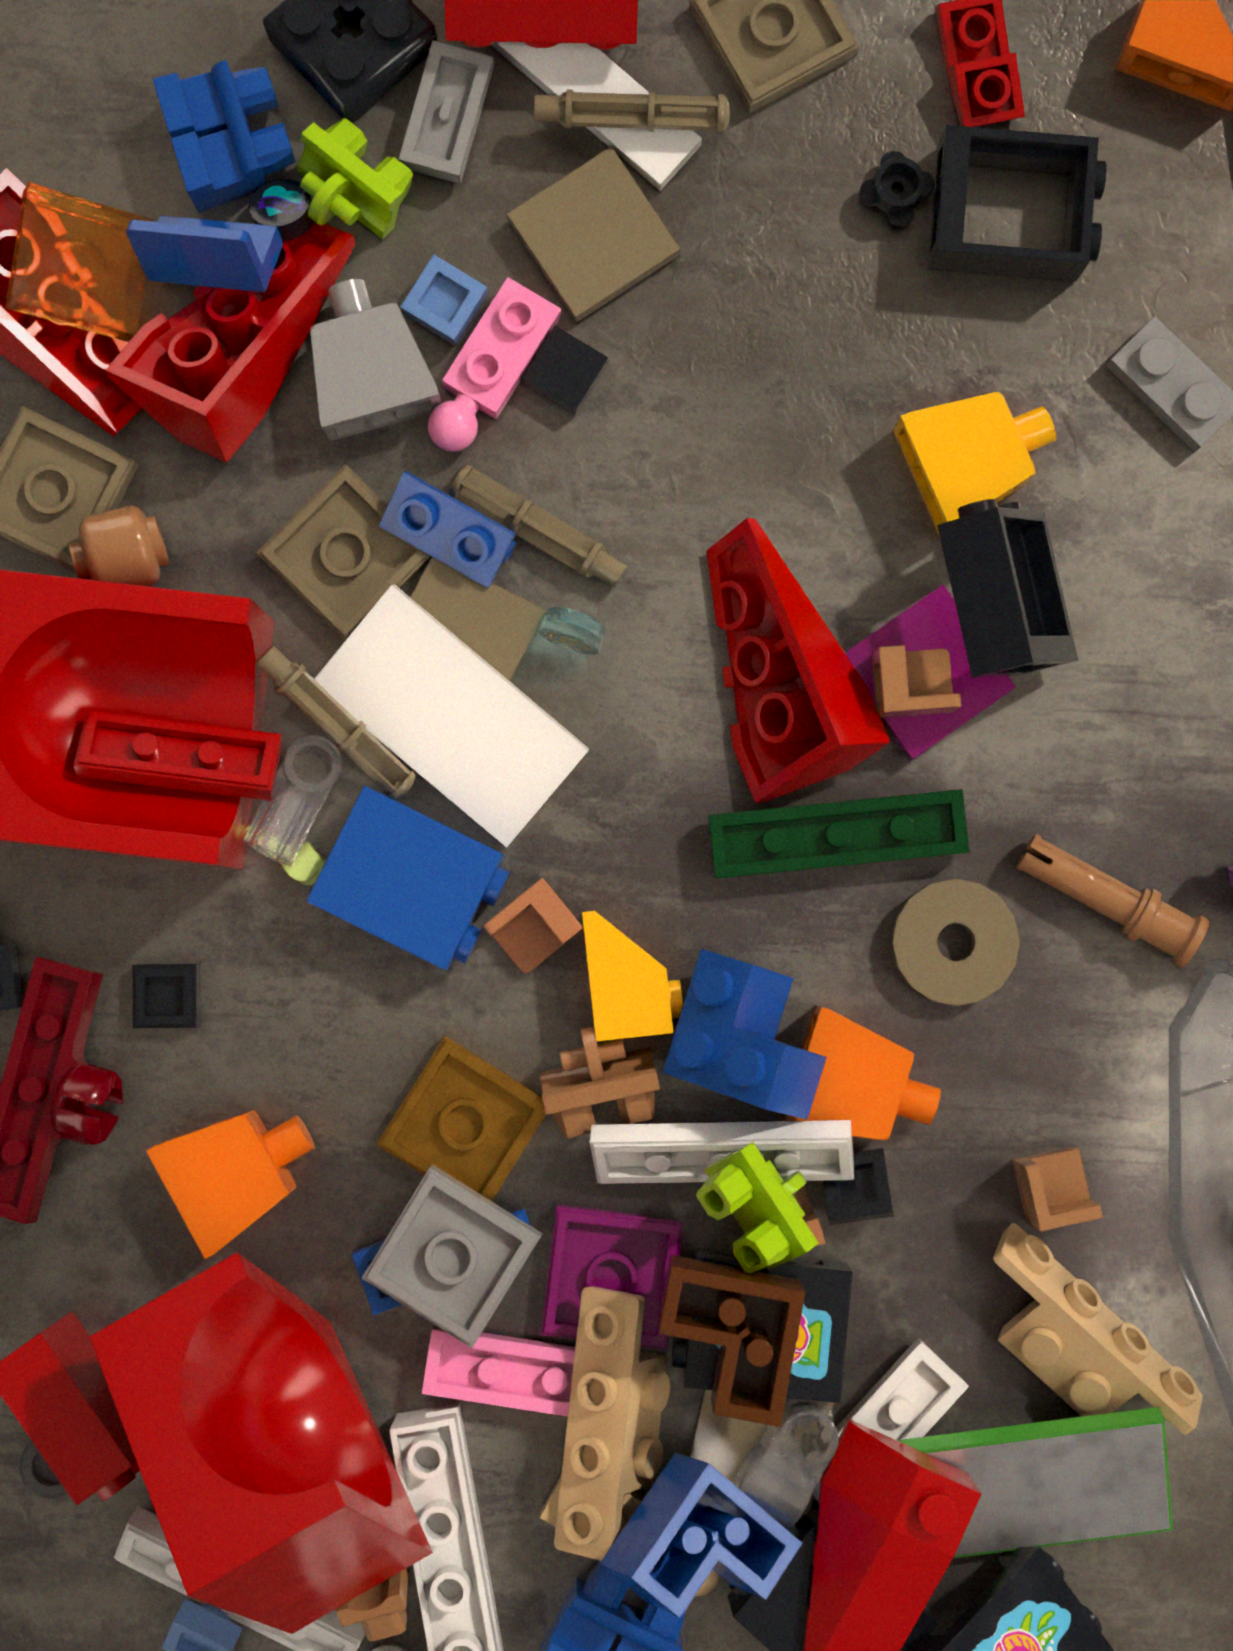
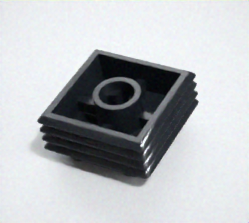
[262,0,438,123]

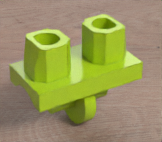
[296,118,413,240]
[696,1142,818,1274]

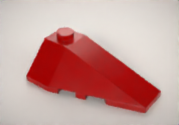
[0,168,142,437]
[105,221,356,463]
[706,518,891,803]
[803,1419,982,1651]

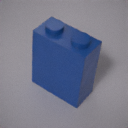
[306,786,510,970]

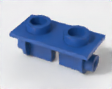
[379,471,517,588]

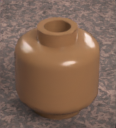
[69,505,169,586]

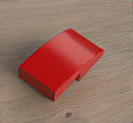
[935,0,1025,127]

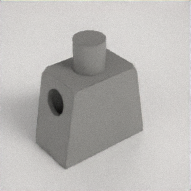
[310,279,442,441]

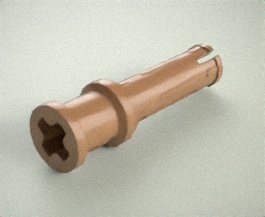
[1016,833,1210,969]

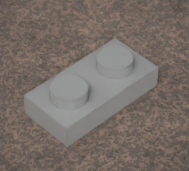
[399,40,494,184]
[1106,316,1233,452]

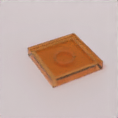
[5,182,153,342]

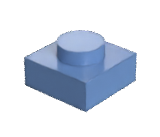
[400,254,489,346]
[161,1599,243,1651]

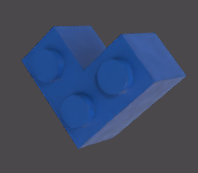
[662,949,827,1119]
[599,1452,802,1618]

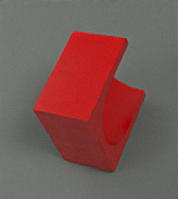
[0,570,274,870]
[89,1252,433,1634]

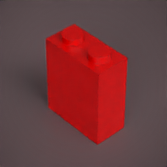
[0,1311,140,1506]

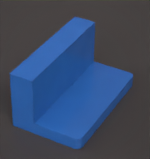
[126,215,283,292]

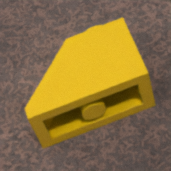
[582,911,683,1042]

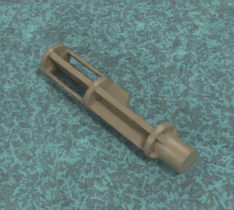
[534,89,730,134]
[449,465,627,588]
[255,645,416,800]

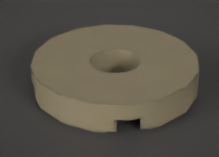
[890,878,1020,1006]

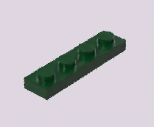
[708,789,970,879]

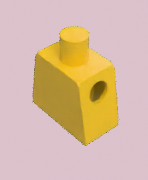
[893,392,1056,537]

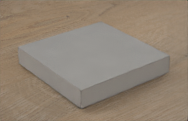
[362,1165,543,1348]

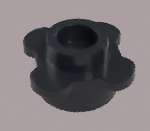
[860,151,935,226]

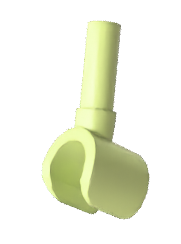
[246,824,327,886]

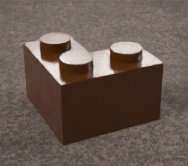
[658,1255,806,1427]

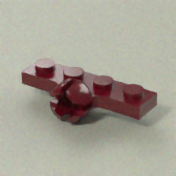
[0,957,124,1224]

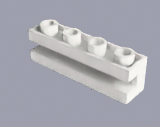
[389,1402,504,1651]

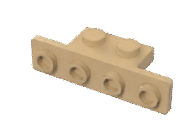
[993,1223,1203,1435]
[554,1286,670,1561]

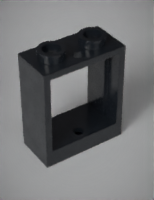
[928,125,1107,281]
[937,499,1078,678]

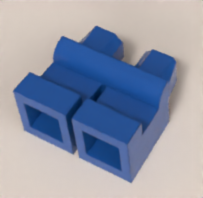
[153,60,296,213]
[540,1561,686,1651]

